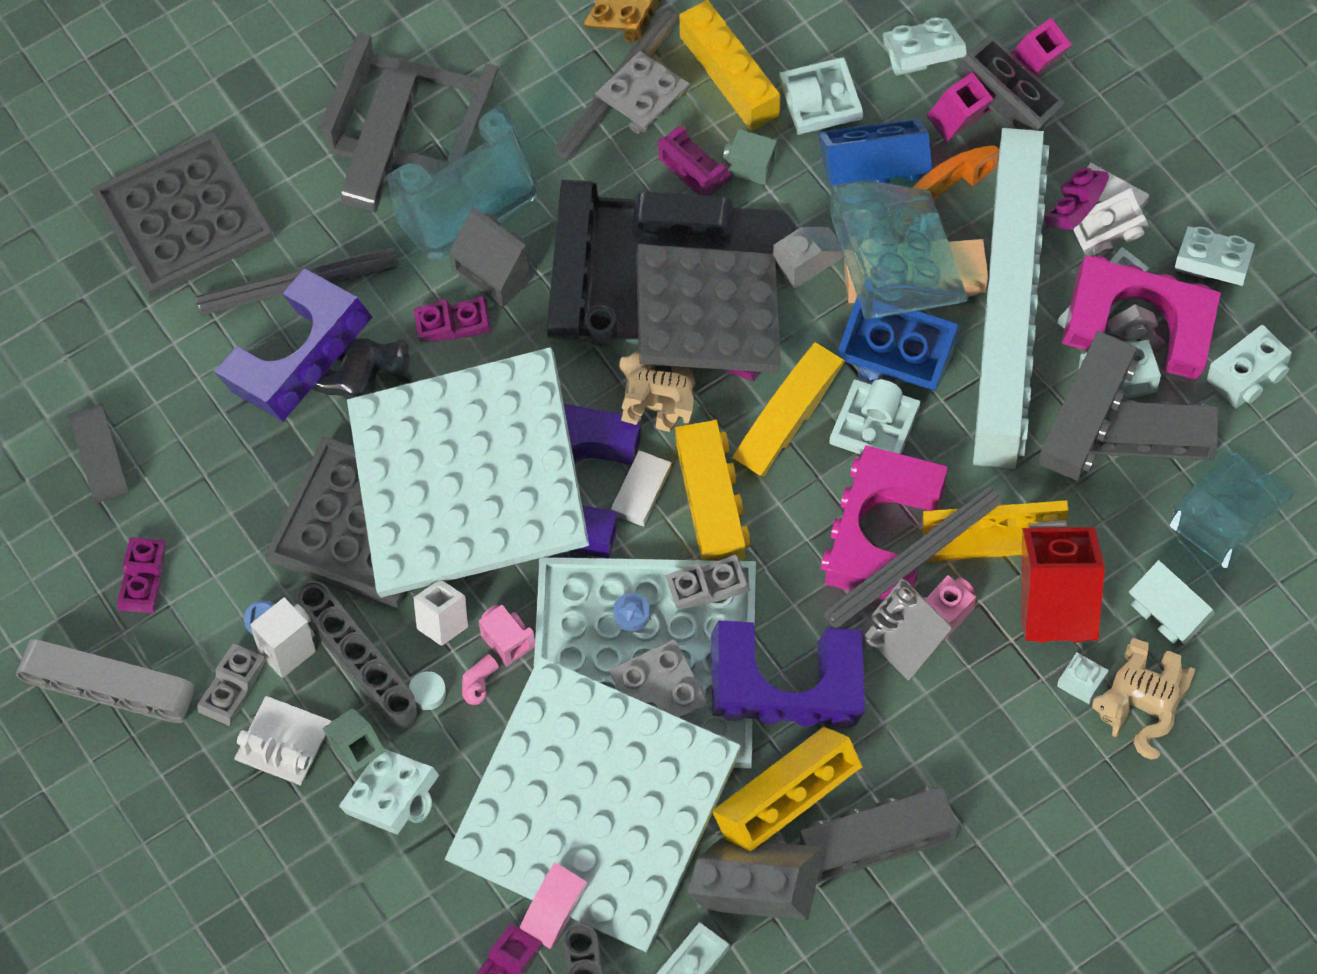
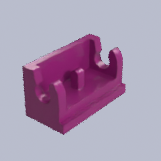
[658,125,732,196]

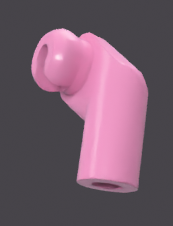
[462,654,499,705]

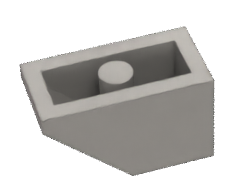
[773,227,848,289]

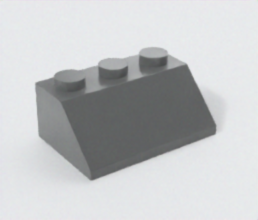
[955,34,1065,131]
[688,838,825,921]

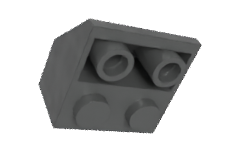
[449,207,530,308]

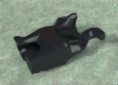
[312,338,412,400]

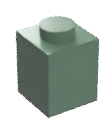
[723,129,777,186]
[322,708,385,772]

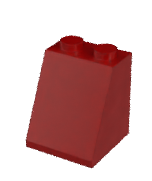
[1021,527,1105,643]

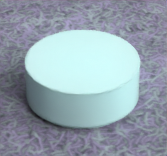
[409,672,446,710]

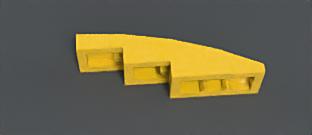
[732,342,845,477]

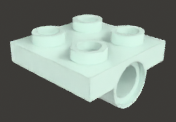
[883,18,967,76]
[779,57,863,135]
[1175,226,1255,286]
[830,379,921,455]
[339,749,439,835]

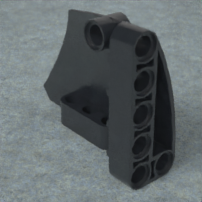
[547,179,796,347]

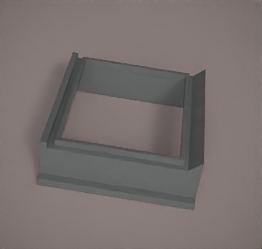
[318,32,499,185]

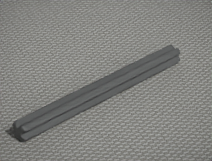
[555,9,678,161]
[196,247,398,315]
[824,487,1002,628]

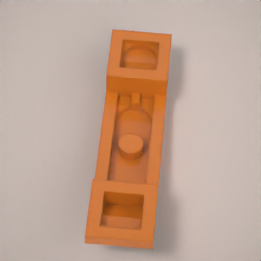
[892,145,999,245]

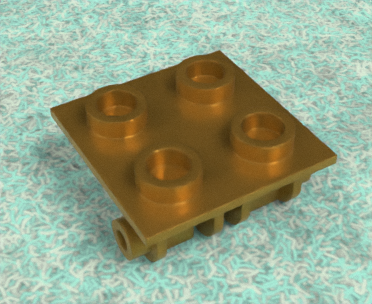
[583,0,662,43]

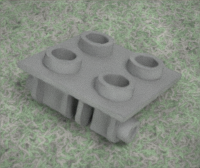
[595,51,690,134]
[860,578,953,681]
[609,639,708,718]

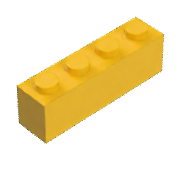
[679,0,780,132]
[675,420,751,561]
[712,727,862,852]

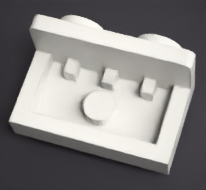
[1073,188,1149,256]

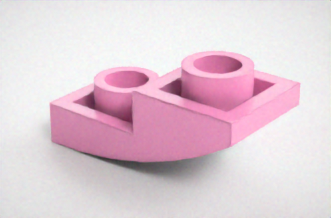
[519,862,588,949]

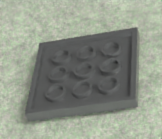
[91,132,274,298]
[636,244,781,373]
[265,436,405,608]

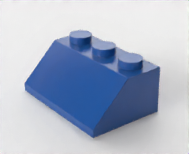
[818,118,932,189]
[837,292,961,391]

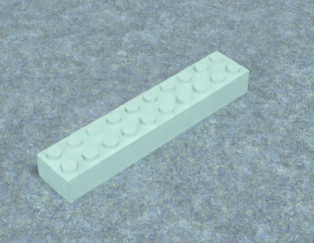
[973,128,1049,469]

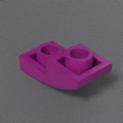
[1044,168,1109,230]
[414,296,492,341]
[117,537,166,614]

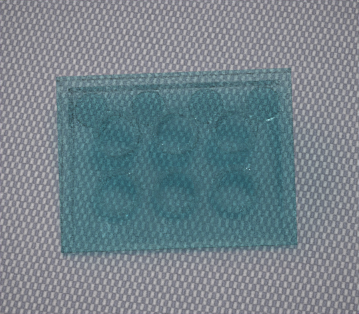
[830,180,968,319]

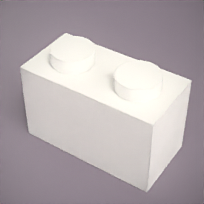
[250,597,316,678]

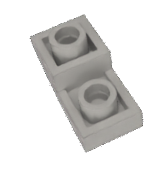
[665,554,750,609]
[197,643,265,726]

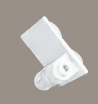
[234,696,332,785]

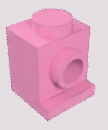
[924,575,976,639]
[479,605,535,667]

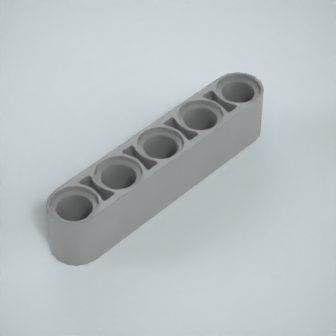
[16,639,196,723]

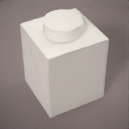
[414,580,468,646]

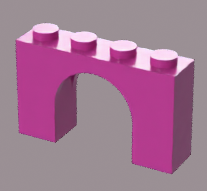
[927,18,1072,143]
[1061,256,1221,380]
[821,445,948,600]

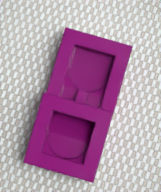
[476,923,542,974]

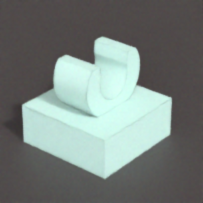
[1057,653,1109,704]

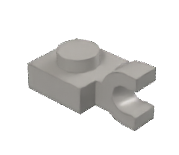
[1107,304,1165,351]

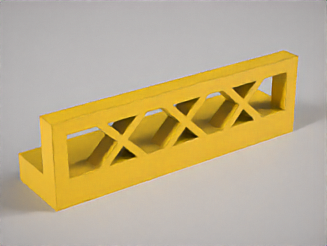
[921,500,1069,562]

